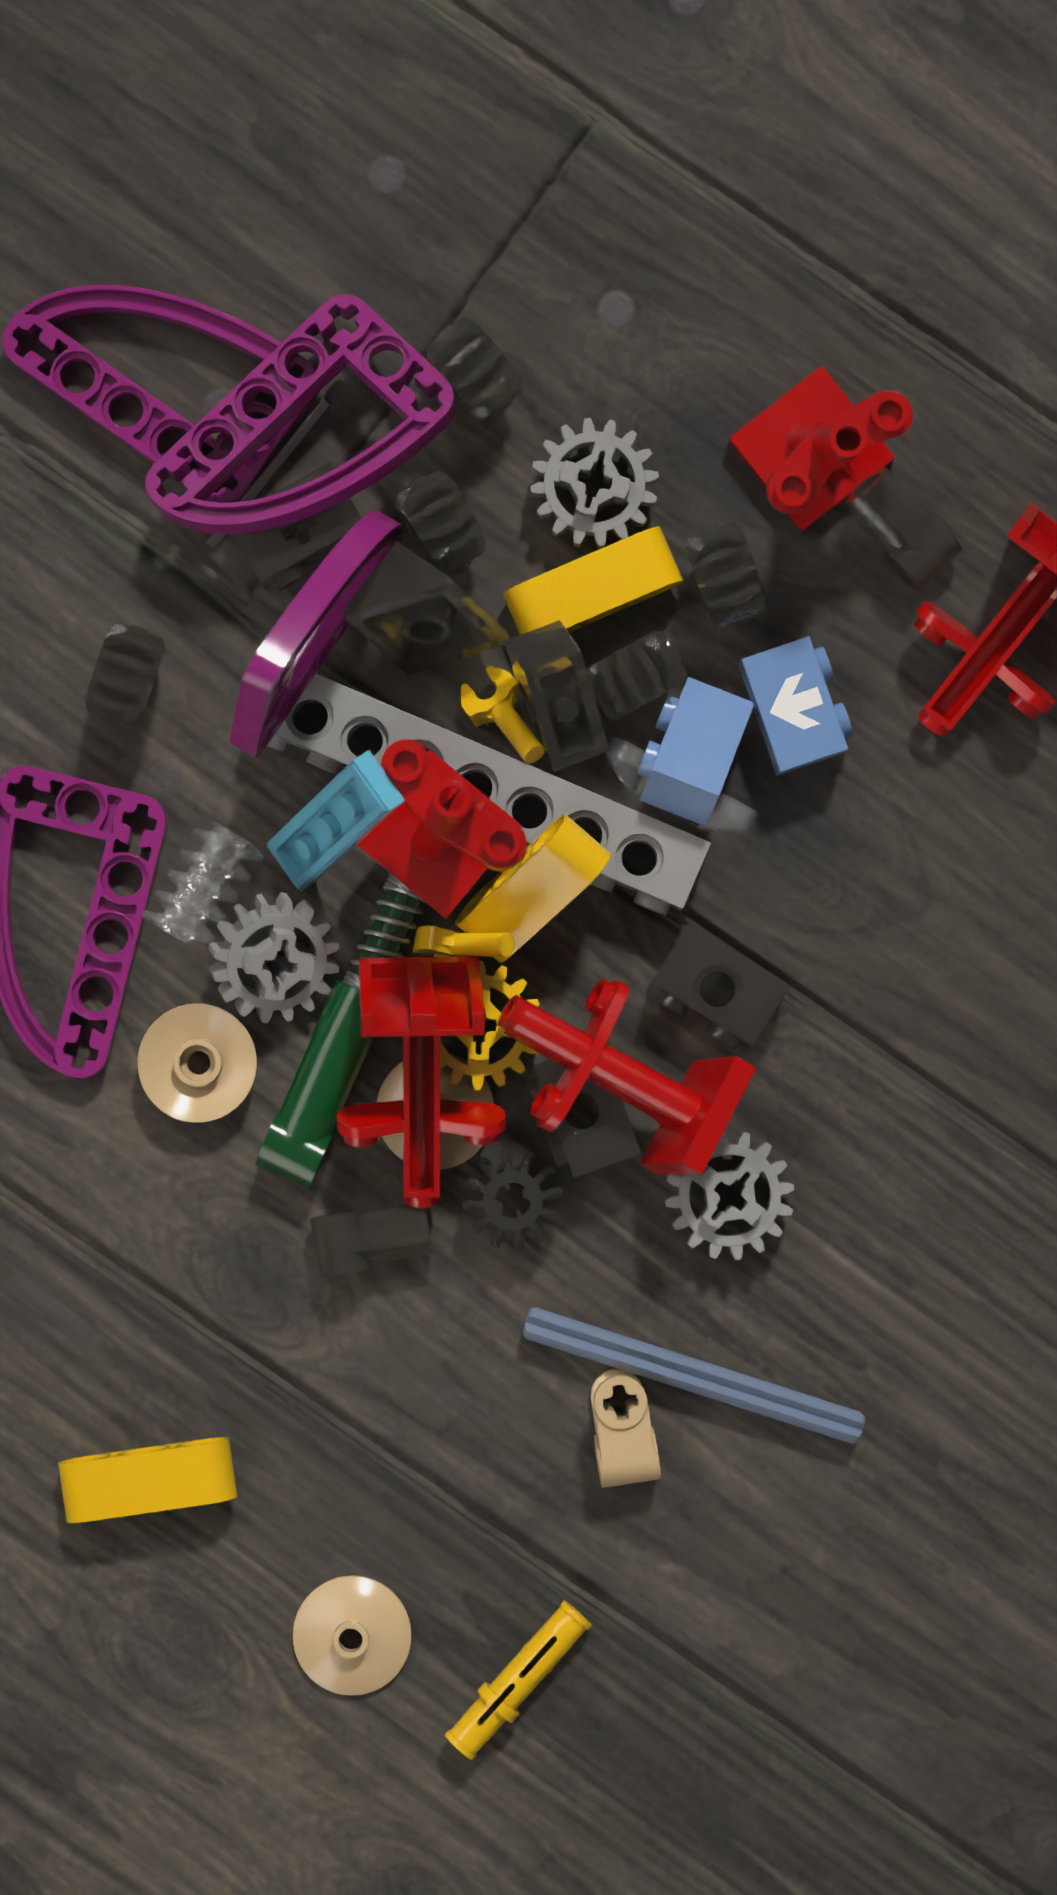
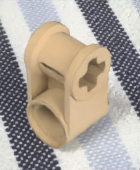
[591,1368,661,1488]

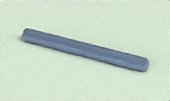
[523,1307,865,1444]

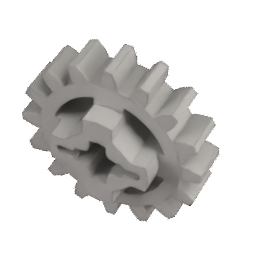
[530,418,659,550]
[209,892,340,1023]
[664,1131,794,1260]

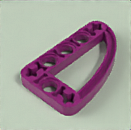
[2,285,316,503]
[145,294,456,535]
[229,510,404,758]
[0,766,168,1078]

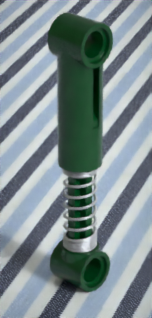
[255,873,426,1189]

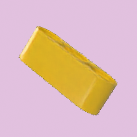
[503,526,683,649]
[455,814,611,963]
[58,1437,237,1523]

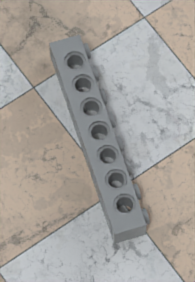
[268,674,711,916]

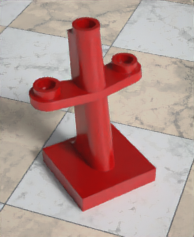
[728,365,913,534]
[914,502,1057,737]
[357,739,527,919]
[337,956,506,1208]
[497,979,756,1176]

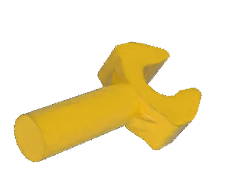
[461,666,545,764]
[413,926,514,957]

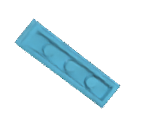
[267,750,405,892]

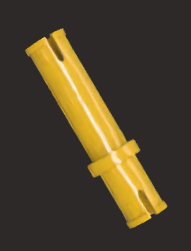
[444,1600,592,1760]

